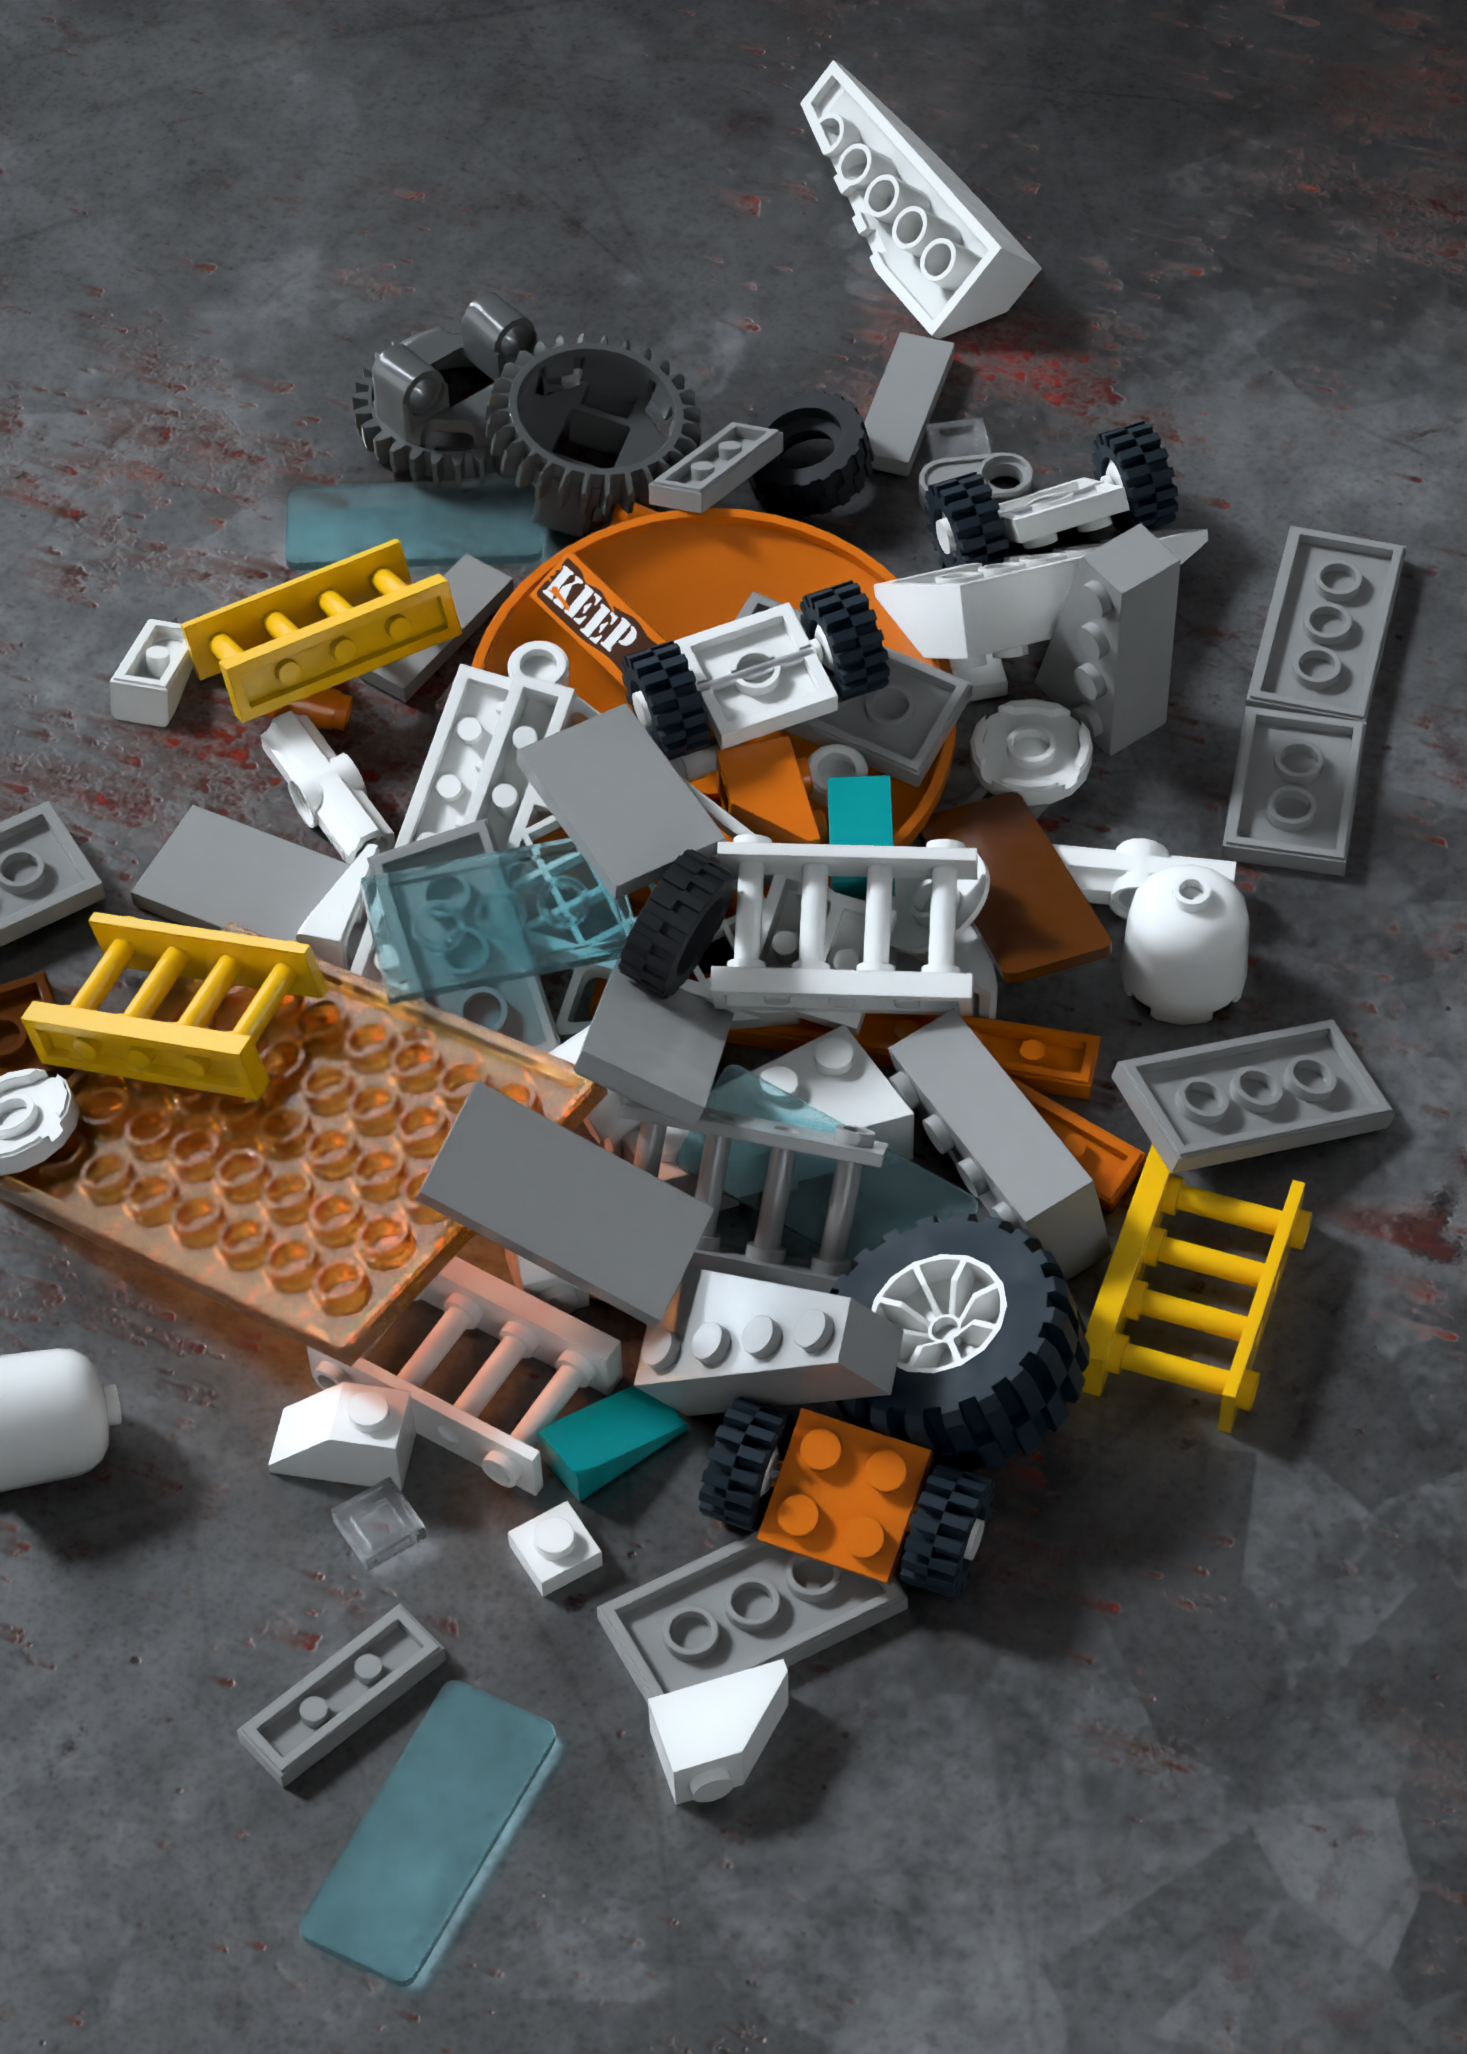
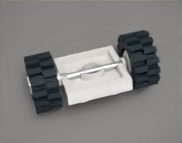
[925,421,1179,569]
[621,580,890,761]

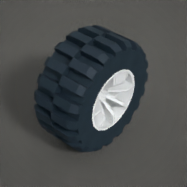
[829,1213,1090,1478]

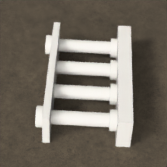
[710,834,978,1016]
[306,1226,623,1496]

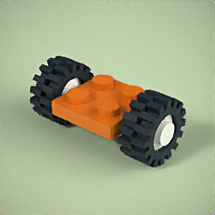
[698,1397,995,1599]

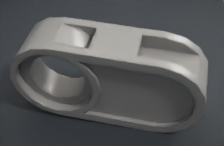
[919,452,1033,510]

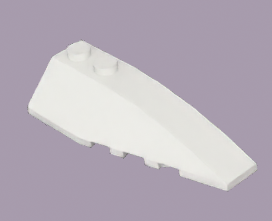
[800,60,1042,339]
[874,529,1208,669]

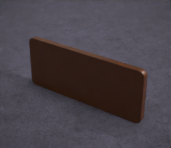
[918,792,1112,983]

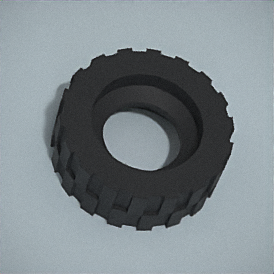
[747,390,874,518]
[618,849,738,999]

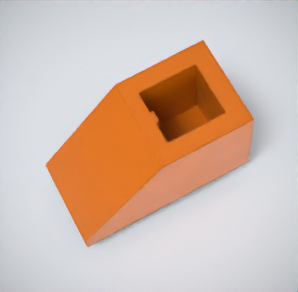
[716,735,829,844]

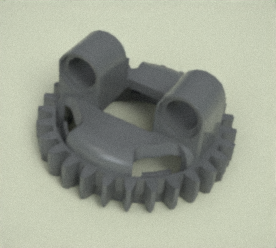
[352,292,564,487]
[485,333,702,539]

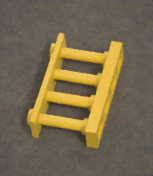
[180,538,463,723]
[21,912,328,1100]
[1081,1144,1313,1434]

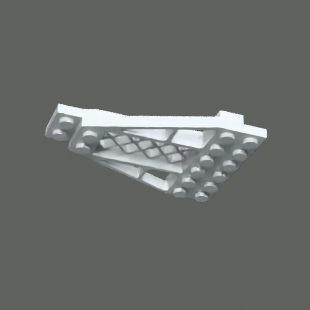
[336,663,898,1043]

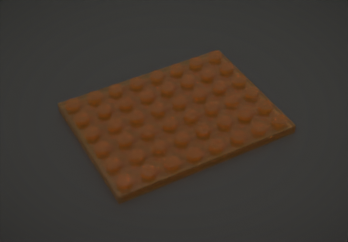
[0,922,608,1367]

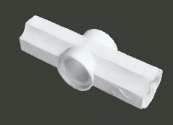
[261,711,396,865]
[1052,838,1236,920]

